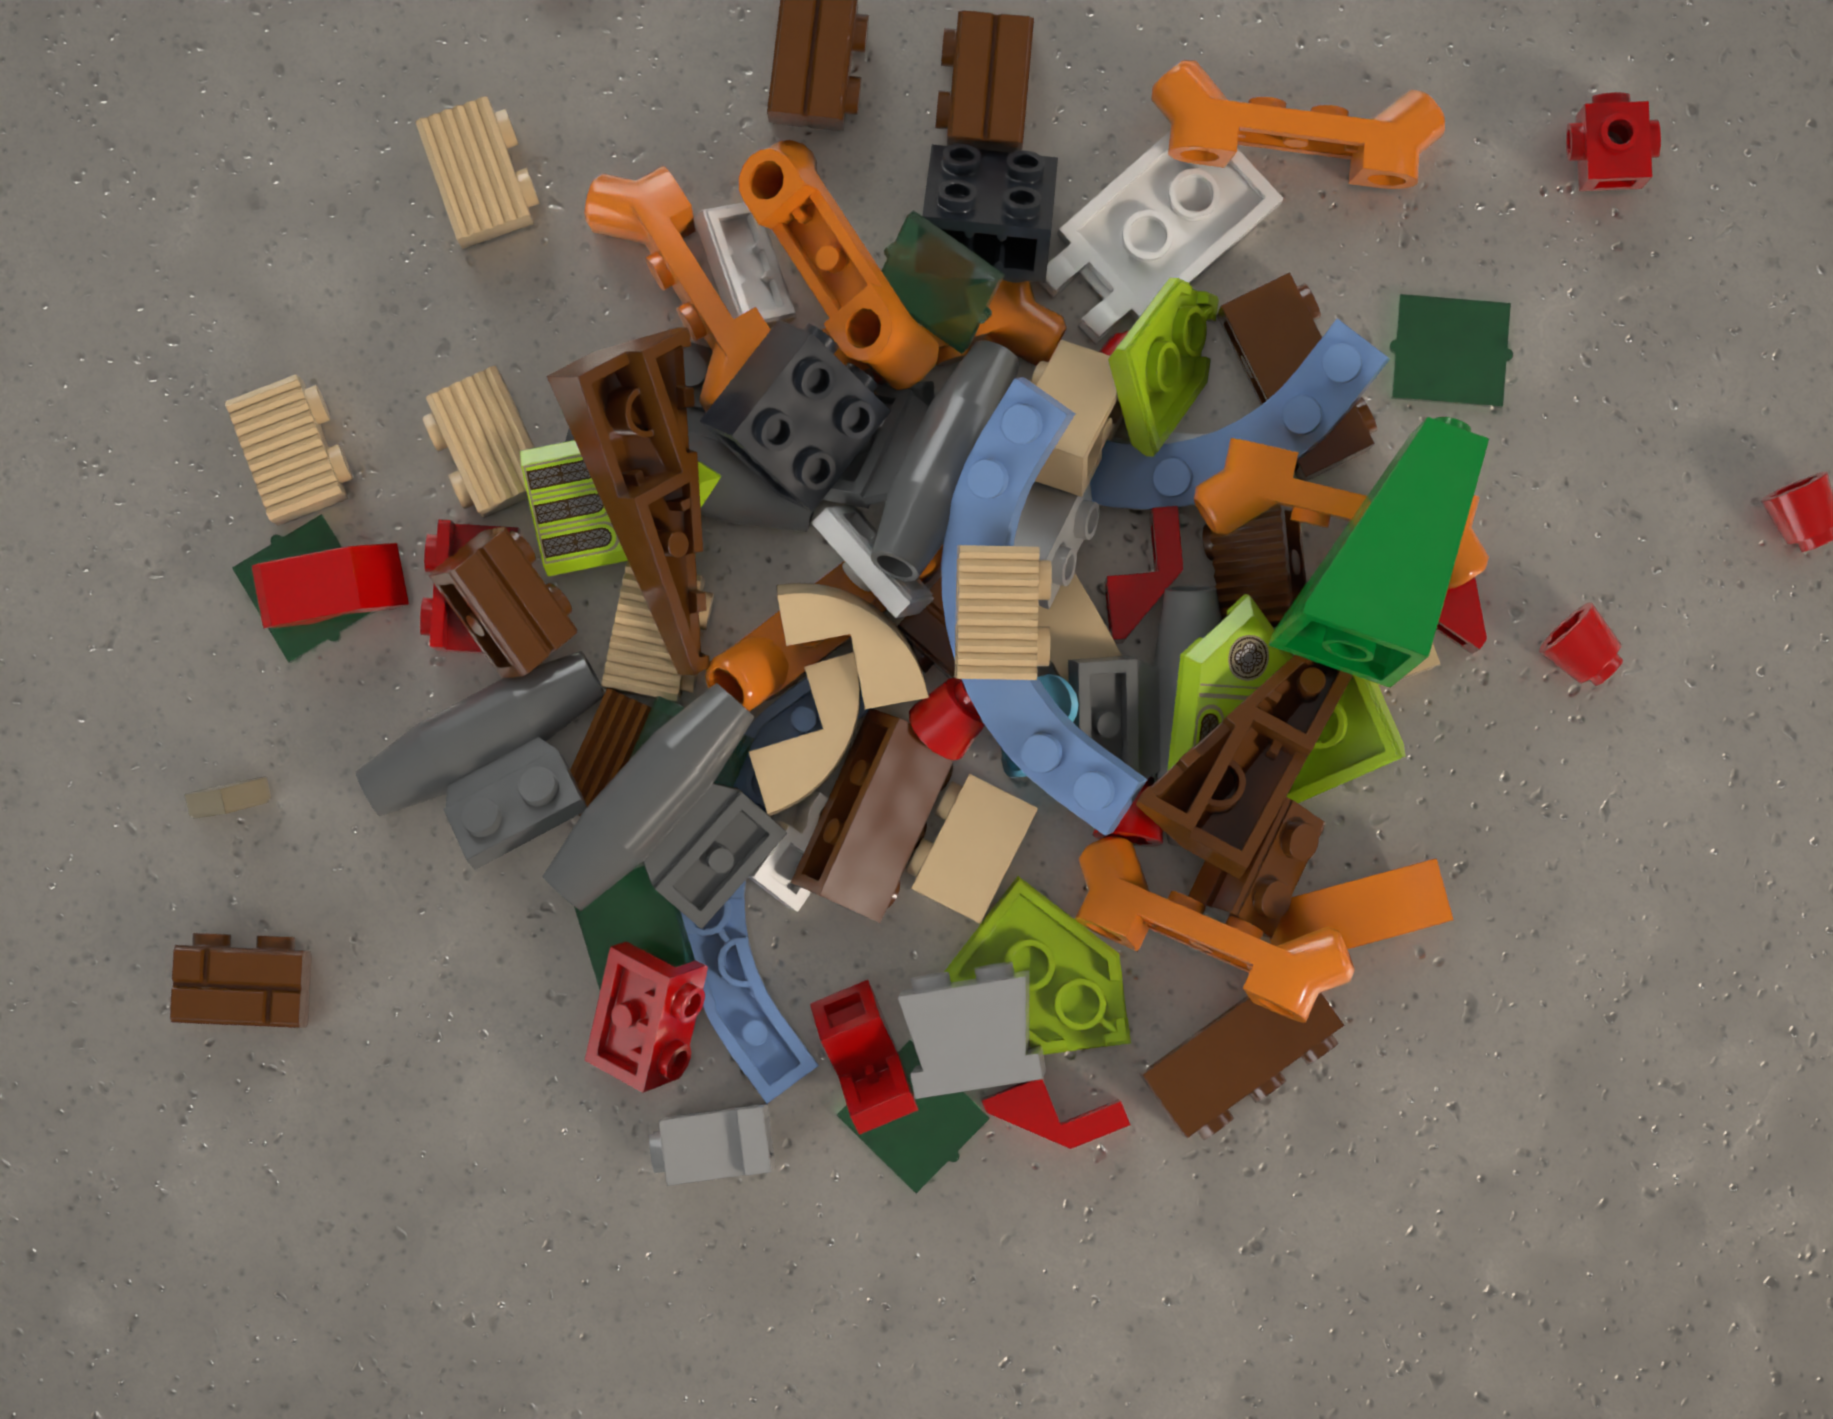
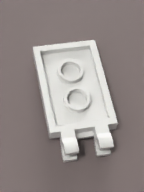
[1038,130,1284,345]

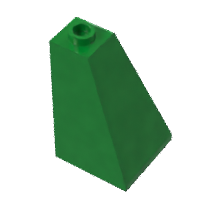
[1269,417,1489,688]

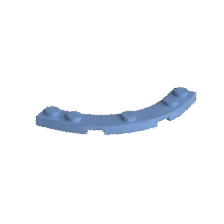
[1090,318,1390,510]
[941,377,1147,836]
[680,656,874,1104]

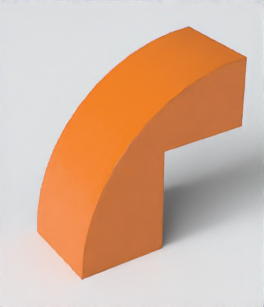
[1270,858,1454,949]

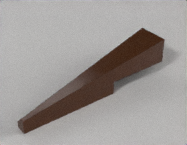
[546,327,710,676]
[1136,655,1353,879]

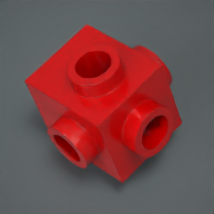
[1566,92,1661,191]

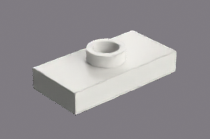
[694,202,797,328]
[812,505,934,618]

